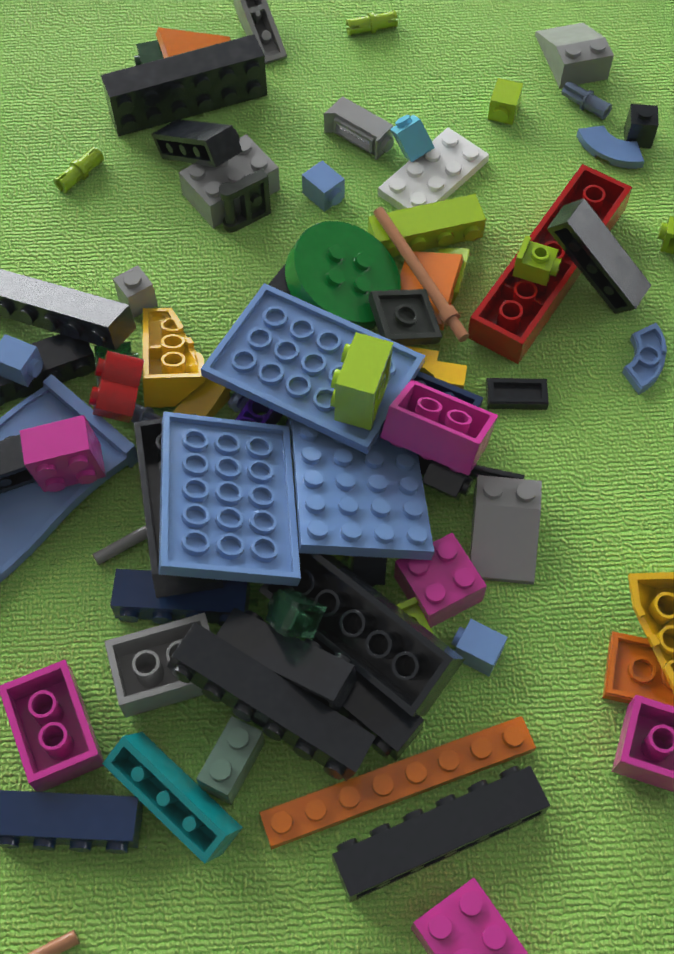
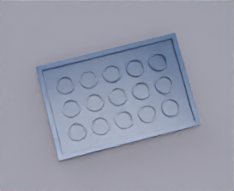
[201,283,425,454]
[159,411,301,586]
[289,418,435,560]

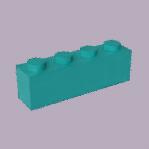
[102,732,243,864]

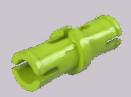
[346,10,398,36]
[53,147,104,194]

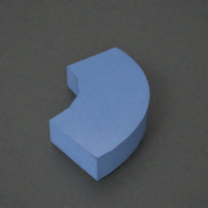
[576,125,645,169]
[622,323,667,395]

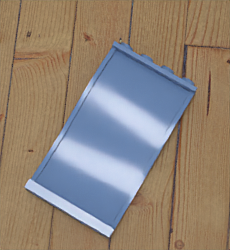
[0,374,138,582]

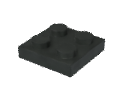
[368,289,442,346]

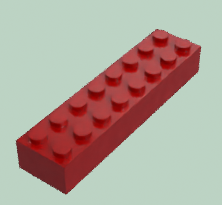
[468,164,632,364]

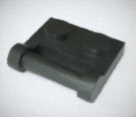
[219,169,271,232]

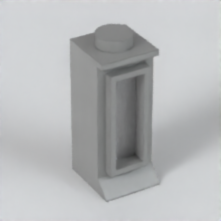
[324,96,394,160]

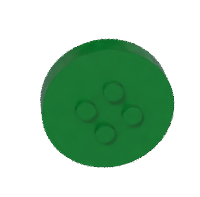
[285,221,401,330]

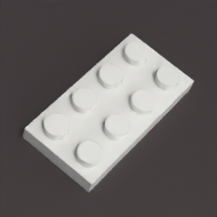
[378,128,489,210]

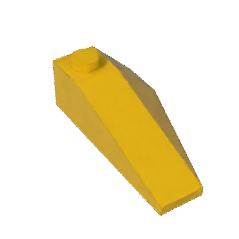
[143,308,205,408]
[628,572,674,693]

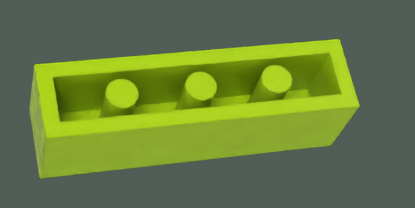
[368,194,486,258]

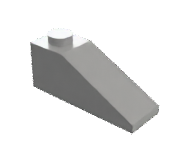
[233,0,287,64]

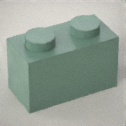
[196,716,265,805]

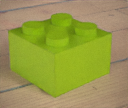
[330,332,393,430]

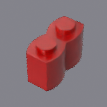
[88,350,144,423]

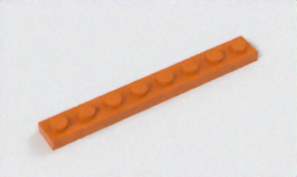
[259,716,536,850]

